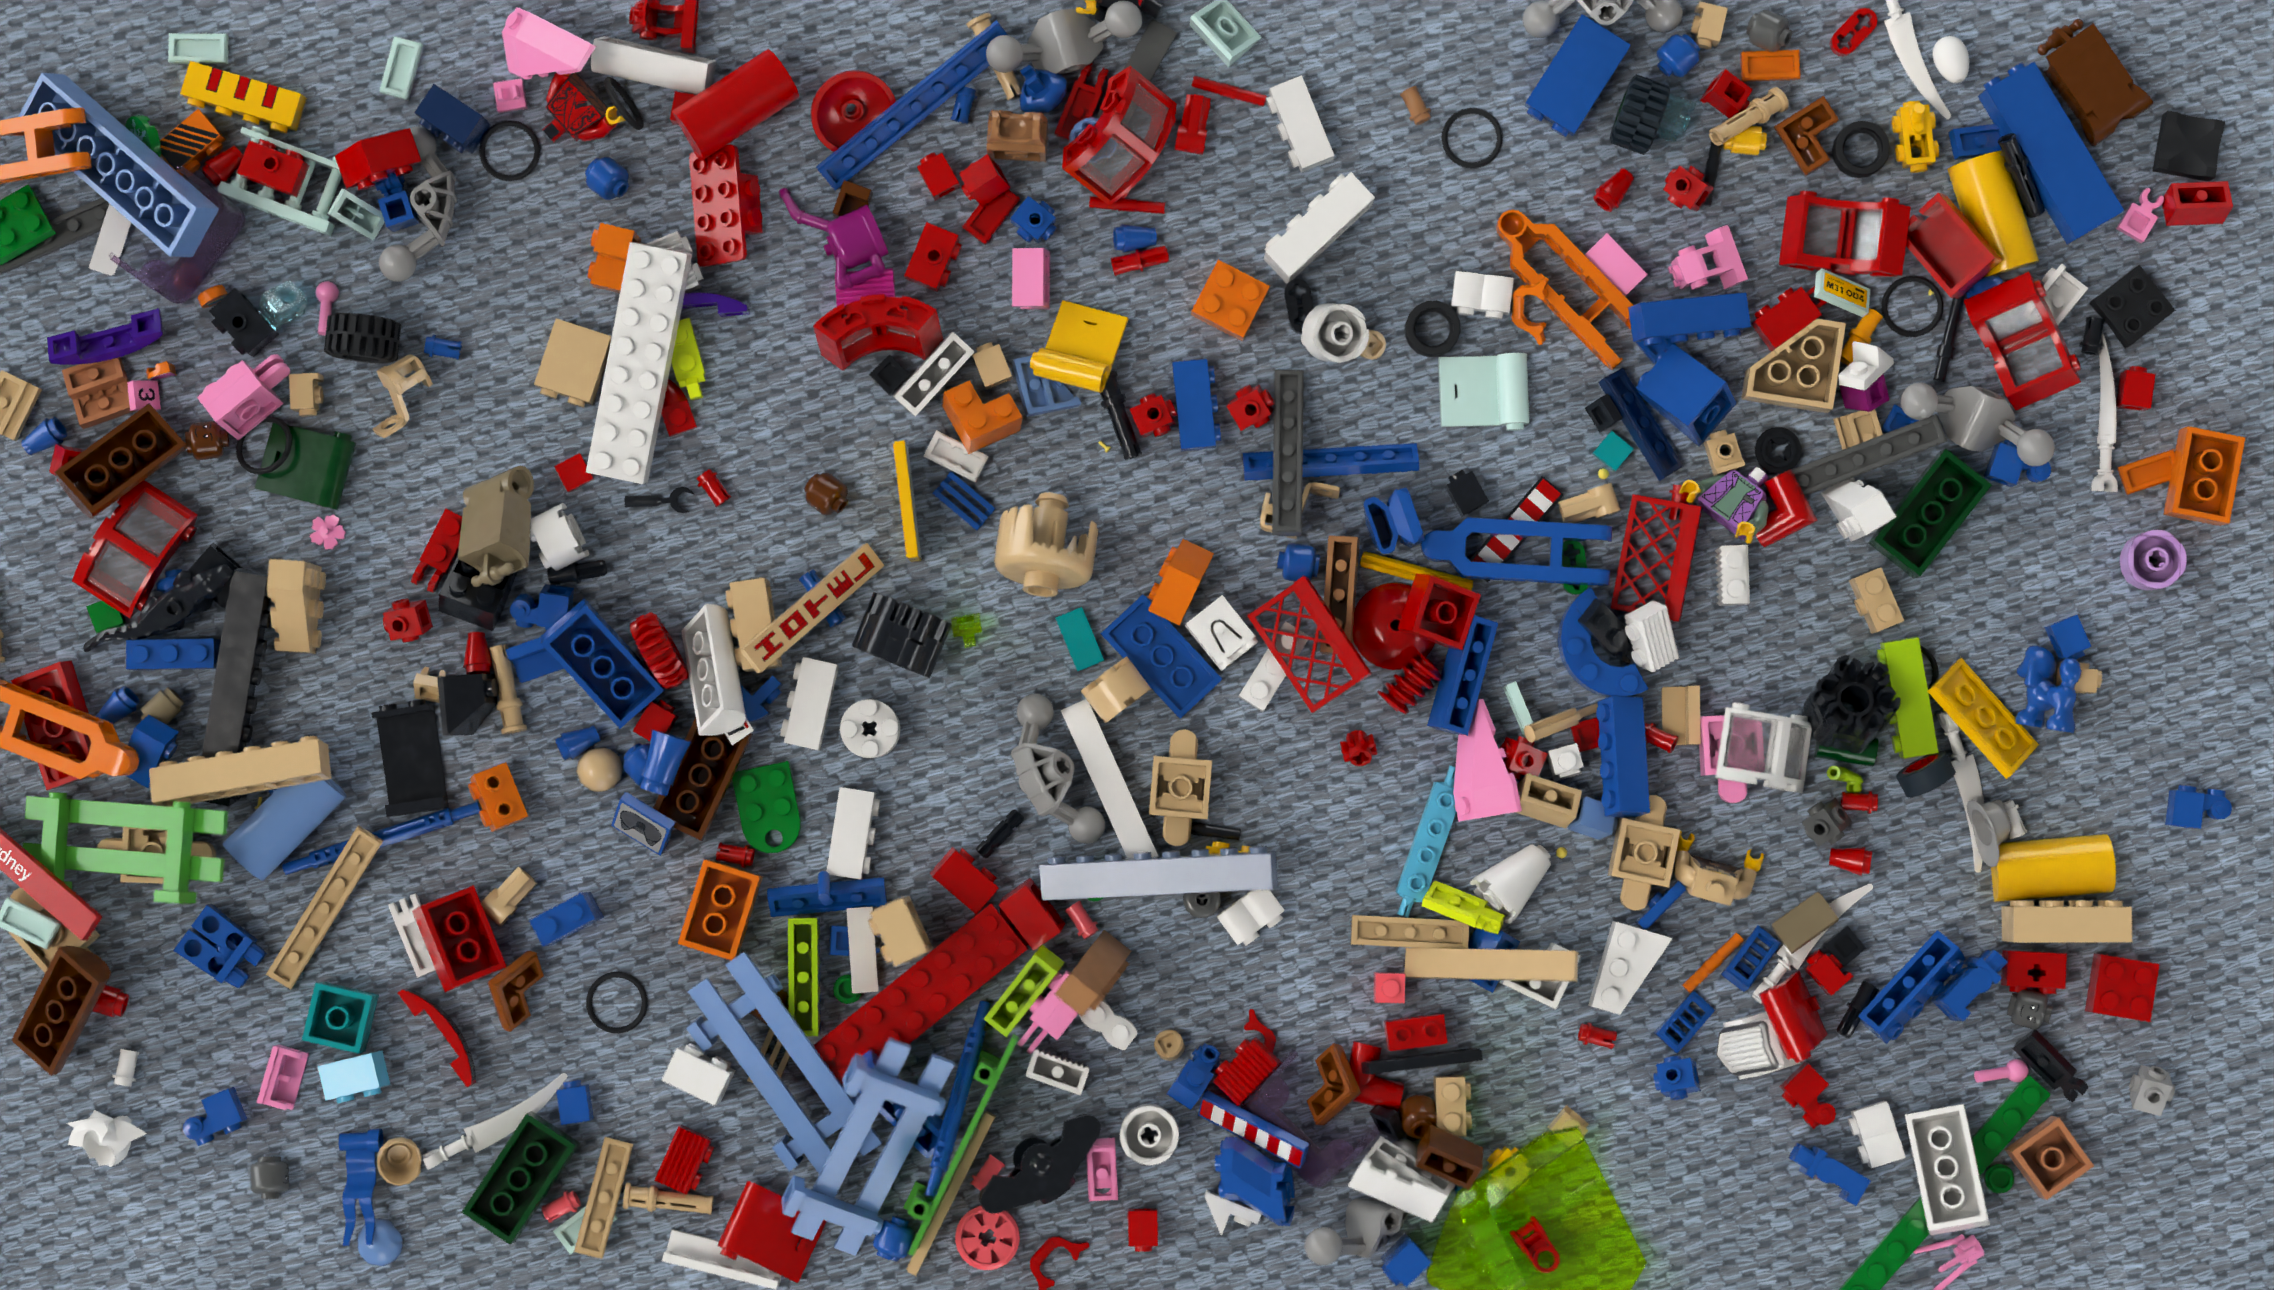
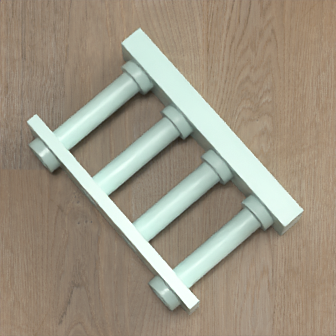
[217,126,342,236]

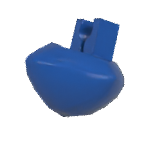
[1020,65,1067,113]

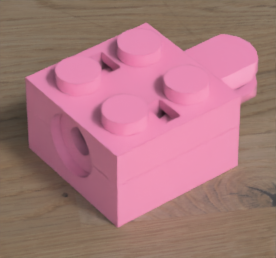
[197,354,290,440]
[1699,715,1764,803]
[1017,970,1078,1055]

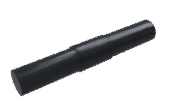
[1703,141,1722,207]
[1191,822,1241,841]

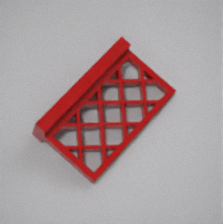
[1610,494,1703,622]
[1247,576,1372,713]

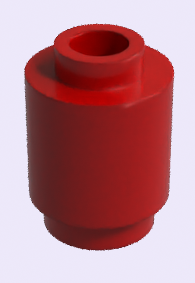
[92,985,129,1018]

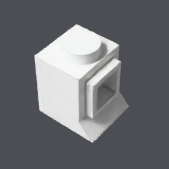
[1545,743,1584,781]

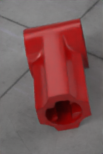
[1175,94,1211,155]

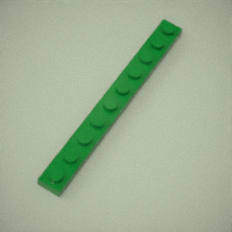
[1838,1075,2051,1290]

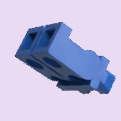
[173,904,267,988]
[1931,950,2008,1022]
[1788,1143,1871,1206]

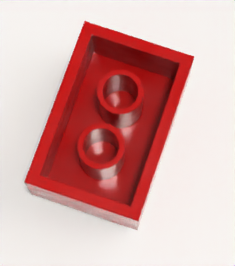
[412,885,507,992]

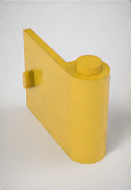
[1030,300,1129,393]

